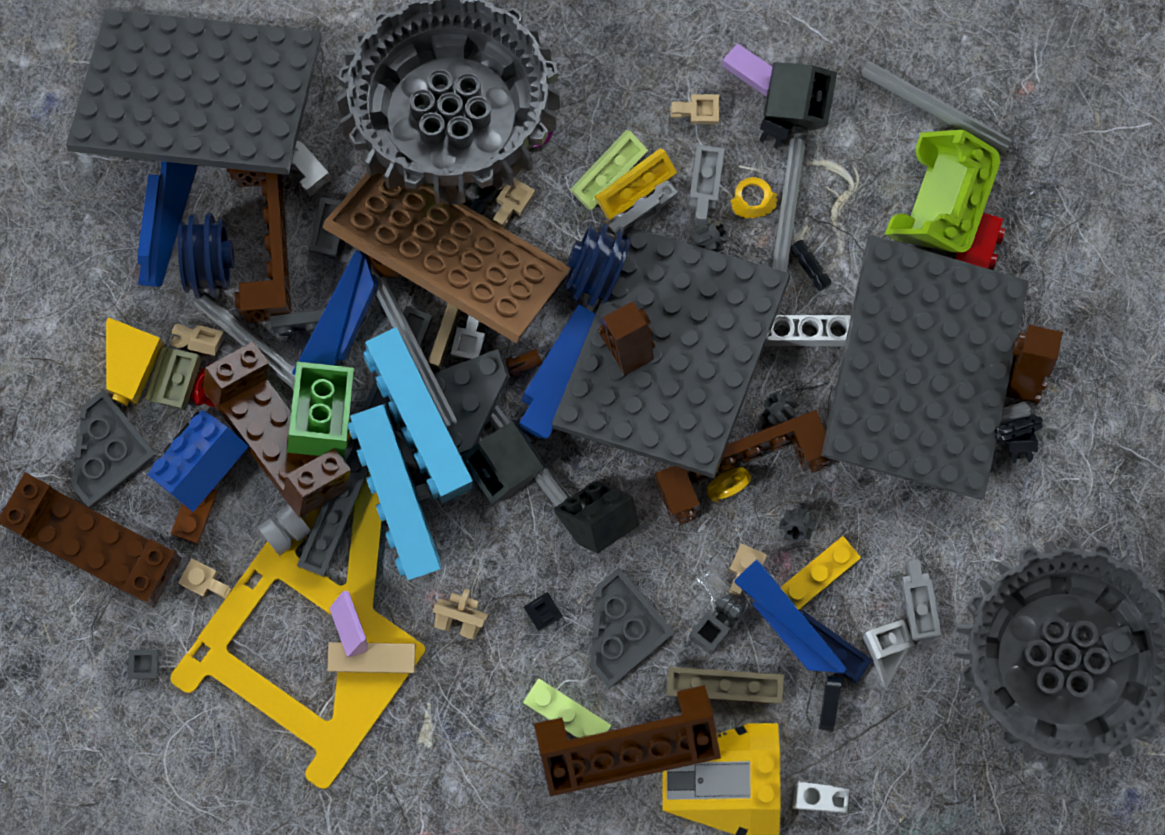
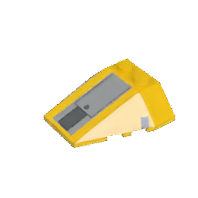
[662,723,780,835]

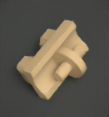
[433,588,488,639]

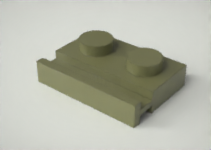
[145,346,203,411]

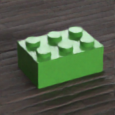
[287,362,354,458]

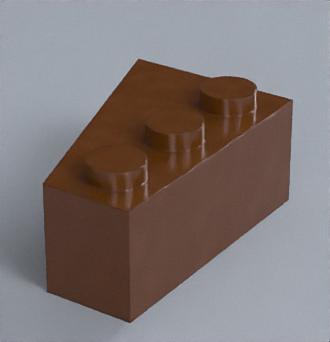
[597,301,655,375]
[1006,325,1063,404]

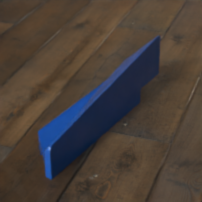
[137,161,197,287]
[292,251,379,375]
[519,304,596,439]
[734,559,847,674]

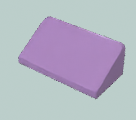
[722,43,772,97]
[330,590,368,657]

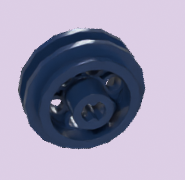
[178,213,234,299]
[565,220,631,307]

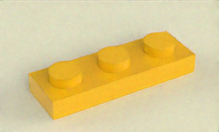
[594,148,677,221]
[780,536,861,610]

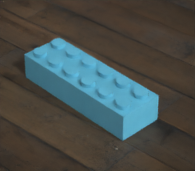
[363,327,473,504]
[347,404,442,581]

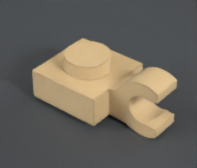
[670,94,719,125]
[493,178,535,228]
[171,324,224,356]
[729,543,767,597]
[178,558,232,599]

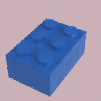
[147,409,249,512]

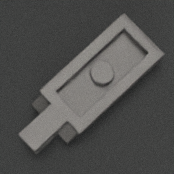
[689,144,725,223]
[608,180,678,238]
[902,559,941,641]

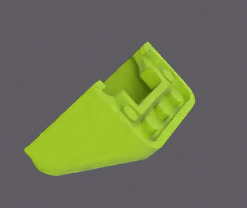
[885,130,1000,253]

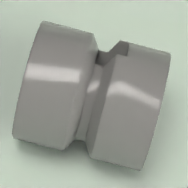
[257,503,311,556]

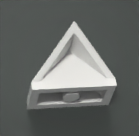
[862,619,915,689]

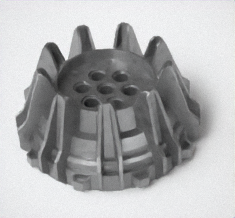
[336,0,561,205]
[953,539,1165,770]

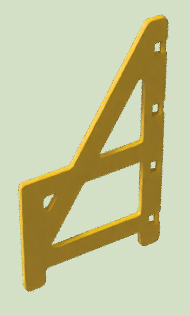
[170,411,426,789]

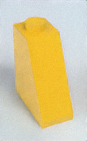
[106,317,164,406]

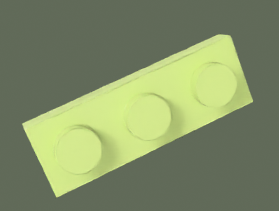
[570,130,648,210]
[523,678,611,738]

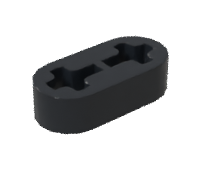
[818,675,842,732]

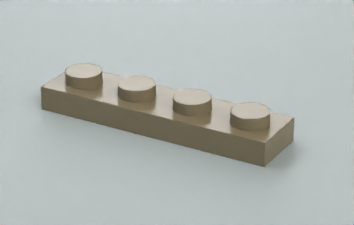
[666,667,784,705]

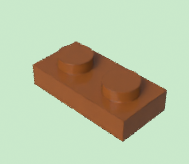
[170,489,218,545]

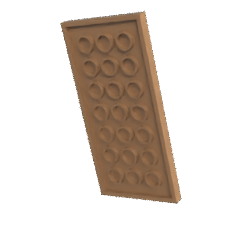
[323,172,570,343]

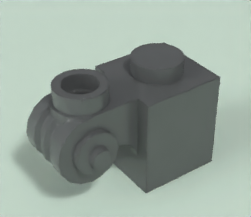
[689,594,743,655]

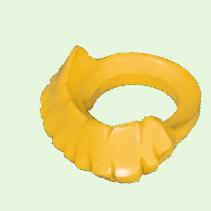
[731,177,778,219]
[706,467,752,503]

